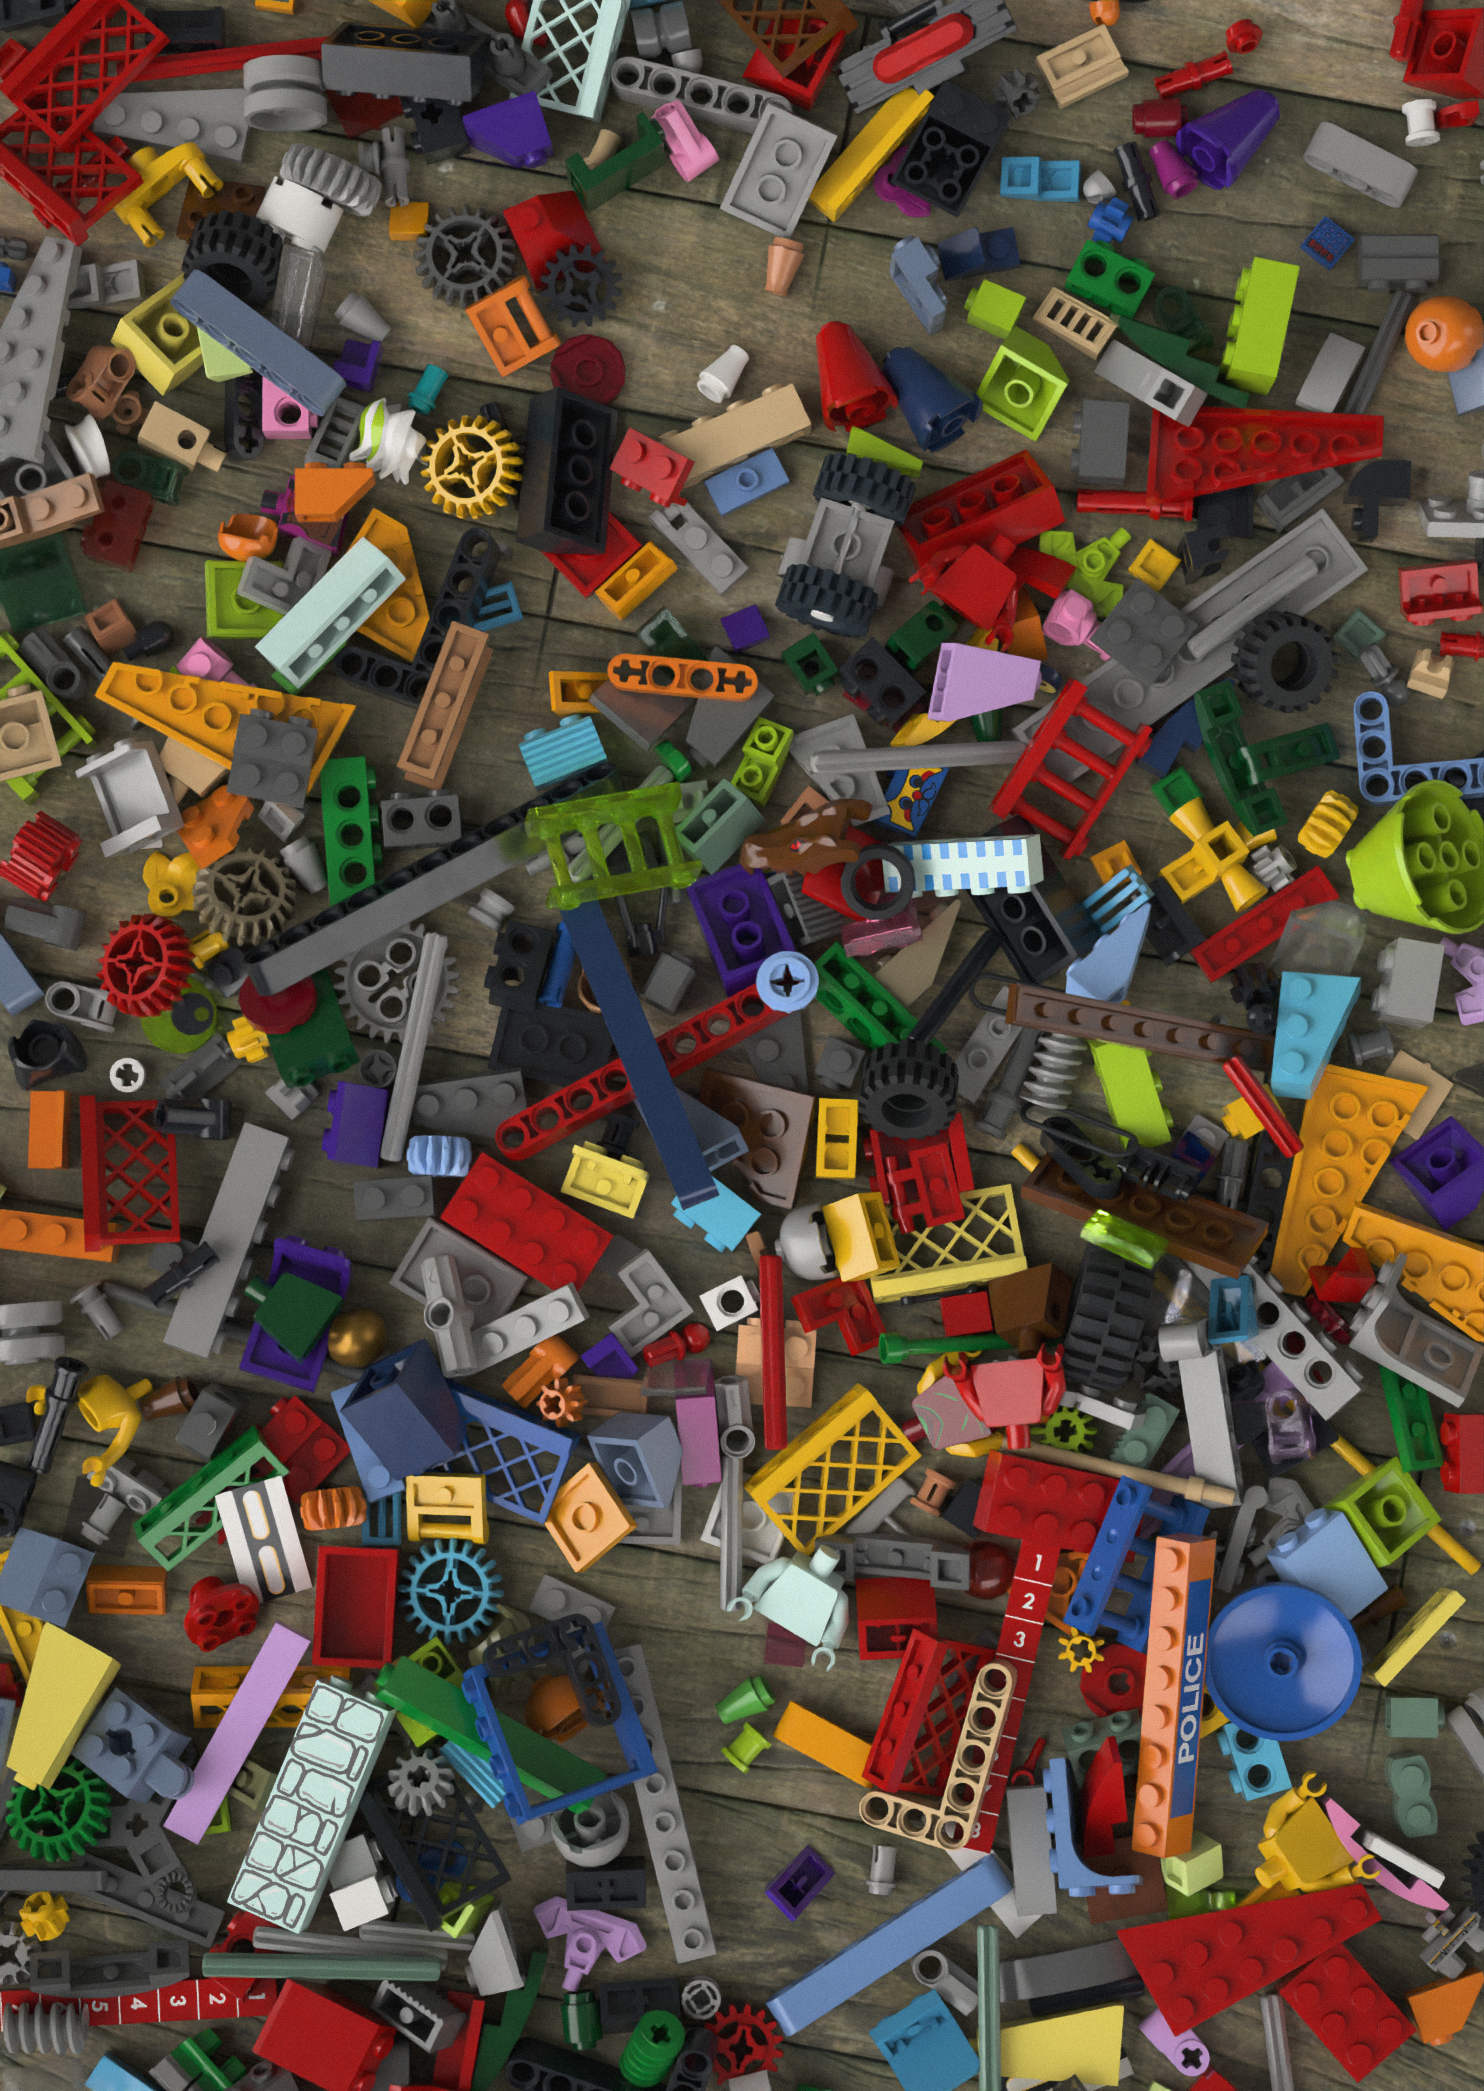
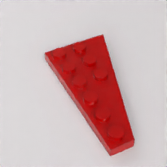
[1146,406,1384,507]
[1116,1883,1383,2037]

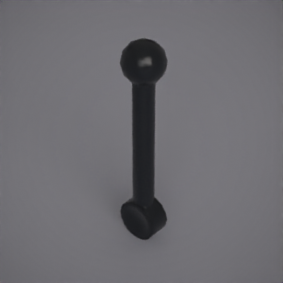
[900,1283,981,1306]

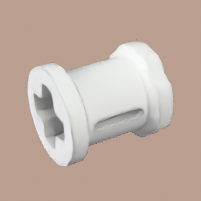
[1402,99,1440,147]

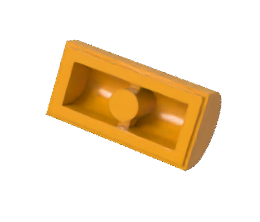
[595,540,678,621]

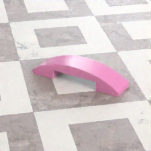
[1320,1795,1450,1911]

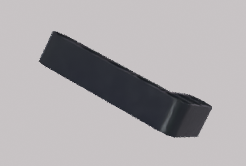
[333,528,501,710]
[505,2027,719,2091]

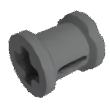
[1346,1024,1394,1067]

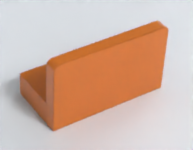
[28,1090,72,1170]

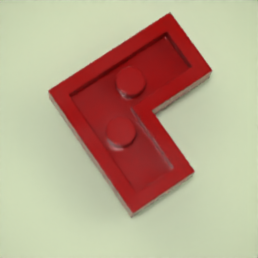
[790,1277,887,1356]

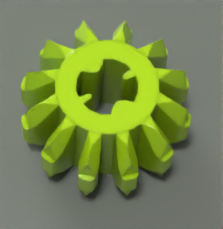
[1030,1403,1097,1454]

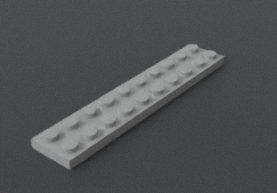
[1012,508,1368,794]

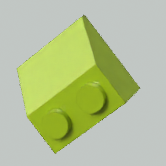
[1322,1456,1442,1568]

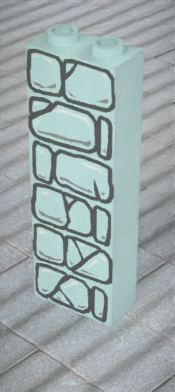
[227,1674,397,1934]

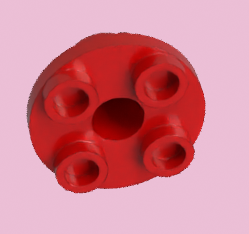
[184,1576,259,1652]

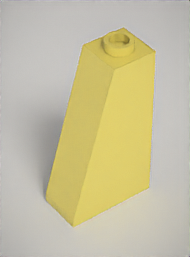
[6,1622,122,1791]
[969,2000,1124,2086]

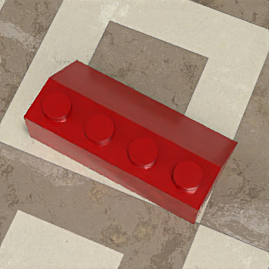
[895,449,1066,571]

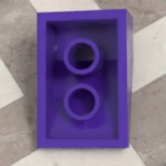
[684,864,796,998]

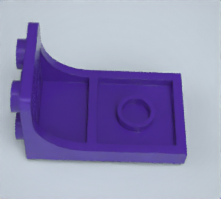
[239,1235,353,1393]

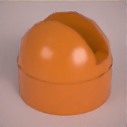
[1089,0,1120,27]

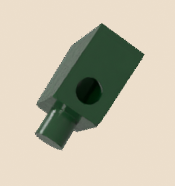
[884,600,963,677]
[244,1272,344,1365]

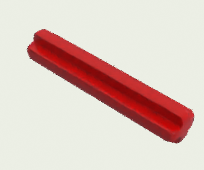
[1222,1055,1304,1158]

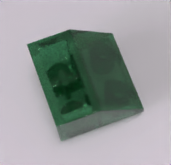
[0,532,88,634]

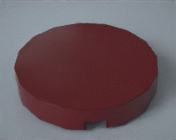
[550,334,626,406]
[238,975,318,1034]

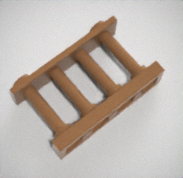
[397,621,494,790]

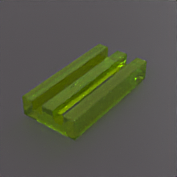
[1080,1209,1169,1269]

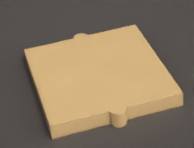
[1383,1049,1454,1140]

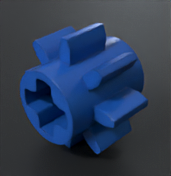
[1087,196,1134,244]

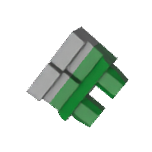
[148,2028,247,2091]

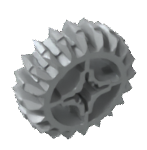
[279,143,382,217]

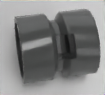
[630,1,692,60]

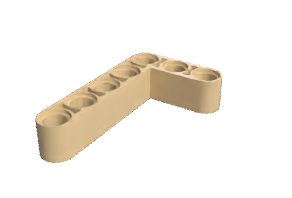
[859,1659,1017,1851]

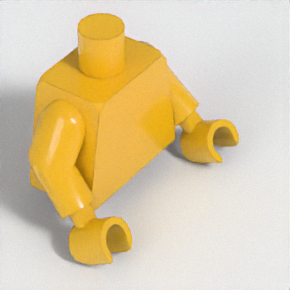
[1255,1770,1381,1894]

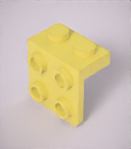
[560,1141,650,1219]

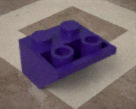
[322,1081,391,1169]

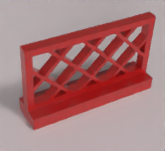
[0,0,170,151]
[0,93,144,247]
[79,1095,180,1252]
[861,1628,996,1797]

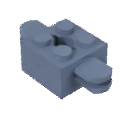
[71,1687,195,1804]

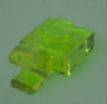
[1165,1883,1236,1920]

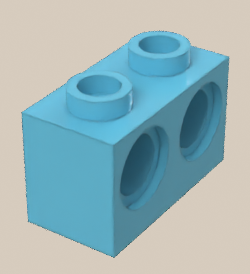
[1216,1721,1292,1801]

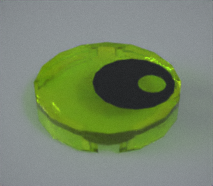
[140,978,218,1054]

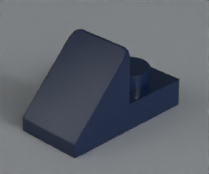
[938,227,1020,282]

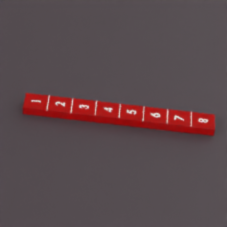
[953,1540,1061,1854]
[0,1977,278,2032]

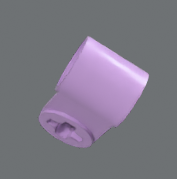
[1138,2007,1210,2076]

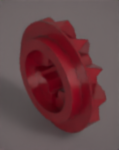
[1305,1292,1352,1345]

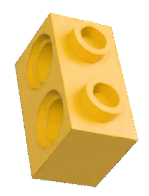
[815,1098,858,1180]

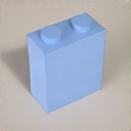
[1266,1508,1388,1620]

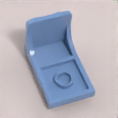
[1043,1758,1143,1897]

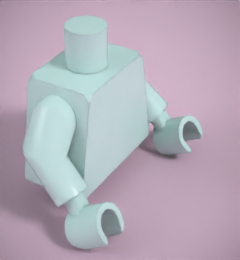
[727,1545,849,1672]

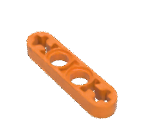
[607,653,758,702]

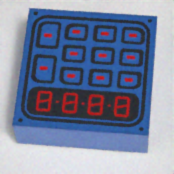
[1300,216,1355,271]

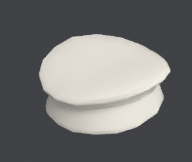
[64,414,111,479]

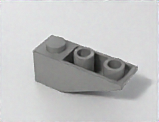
[1094,339,1208,428]

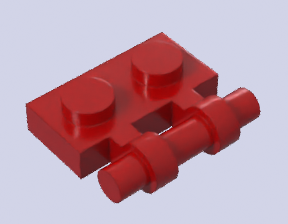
[882,1143,965,1235]

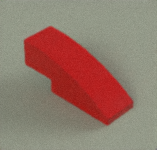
[1077,1736,1128,1858]

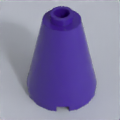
[1176,89,1280,190]

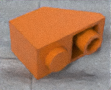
[295,462,376,522]

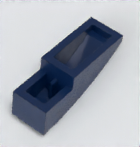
[1136,677,1235,779]

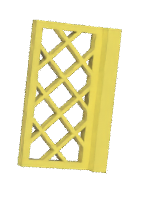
[870,1184,1028,1305]

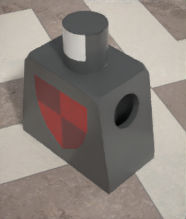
[175,1381,248,1463]

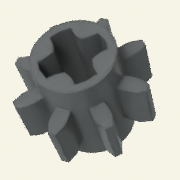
[992,67,1042,119]

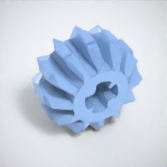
[407,1135,473,1178]

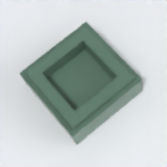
[1332,608,1387,663]

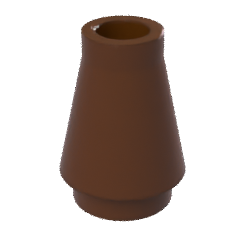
[139,1376,199,1421]

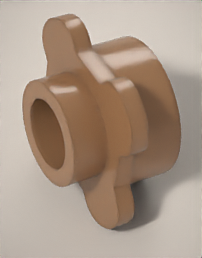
[109,390,150,435]

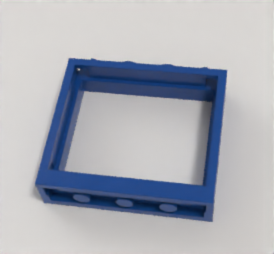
[461,1621,658,1826]

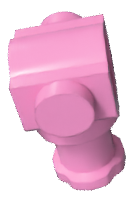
[1042,589,1110,661]
[176,636,257,688]

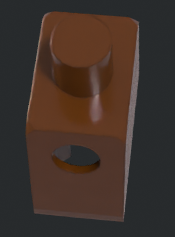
[988,1262,1072,1360]

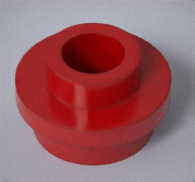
[1225,19,1263,54]

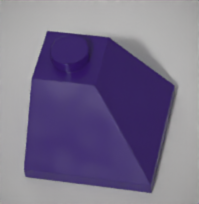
[462,91,554,168]
[1389,1116,1484,1231]

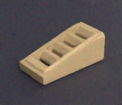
[1032,287,1117,361]

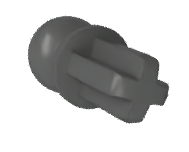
[1358,643,1411,707]

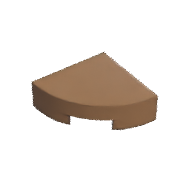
[745,1231,768,1273]

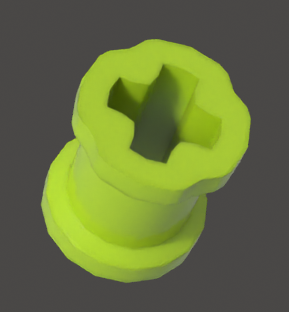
[720,1721,772,1774]

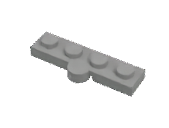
[993,1354,1147,1430]

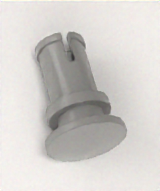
[68,1279,126,1342]

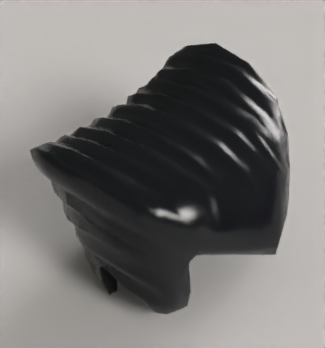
[8,1019,88,1091]

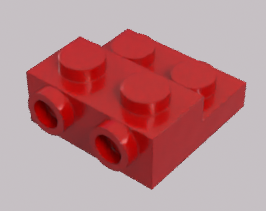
[254,1395,351,1506]

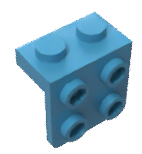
[869,1988,980,2091]

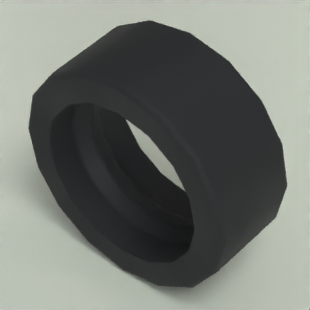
[841,844,915,920]

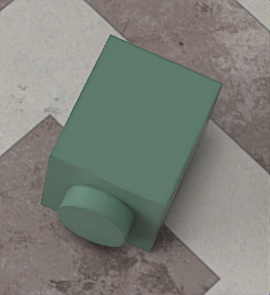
[1385,1695,1445,1738]

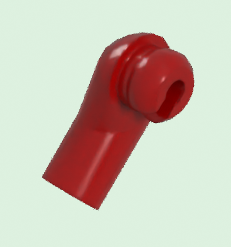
[505,0,550,48]

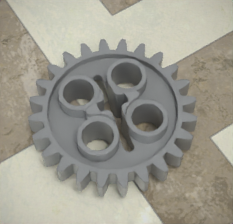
[334,922,460,1045]

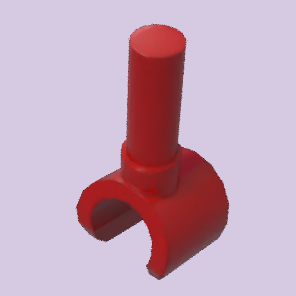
[1011,1737,1047,1786]

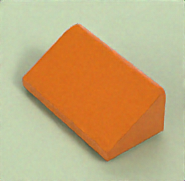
[86,1565,168,1615]

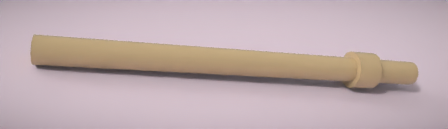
[1001,1435,1236,1506]

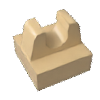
[1406,649,1454,699]

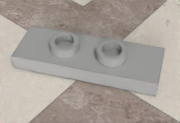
[954,986,1023,1104]

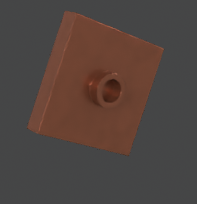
[1078,1834,1168,1924]

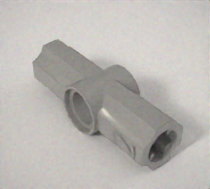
[420,1255,478,1378]

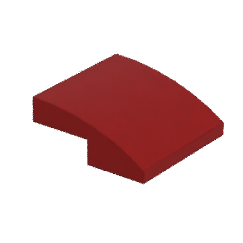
[801,825,884,924]

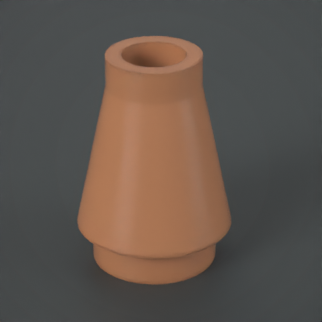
[764,237,805,296]

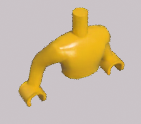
[26,1374,153,1487]

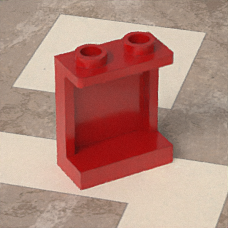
[862,1112,974,1206]

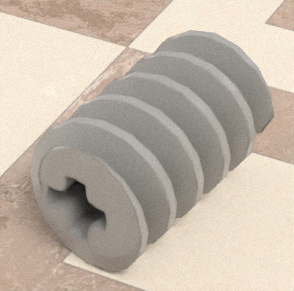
[1019,1032,1088,1109]
[3,2003,90,2054]

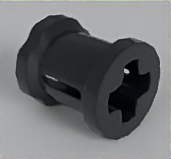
[596,1111,641,1157]

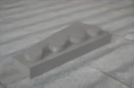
[92,88,251,165]

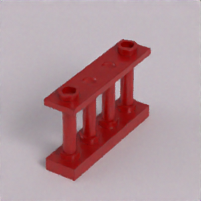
[987,678,1153,861]

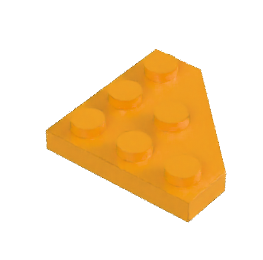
[346,508,430,664]

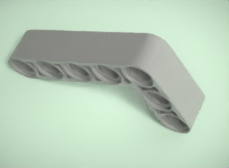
[1158,1315,1244,1509]

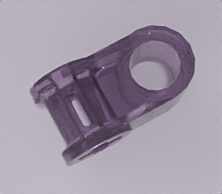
[1265,1387,1316,1464]

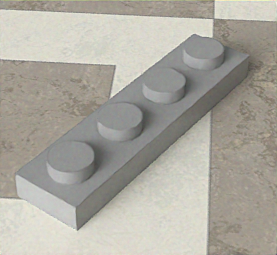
[452,1282,590,1383]

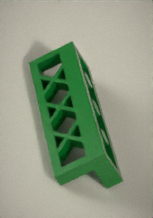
[133,1425,289,1571]

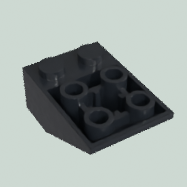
[890,80,1012,218]

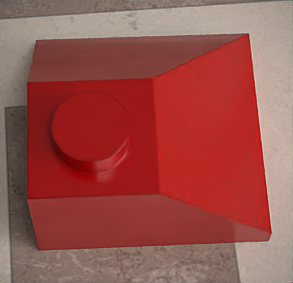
[1403,8,1484,99]
[503,190,606,291]

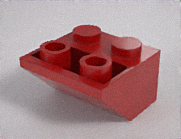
[742,19,845,112]
[855,1577,938,1660]

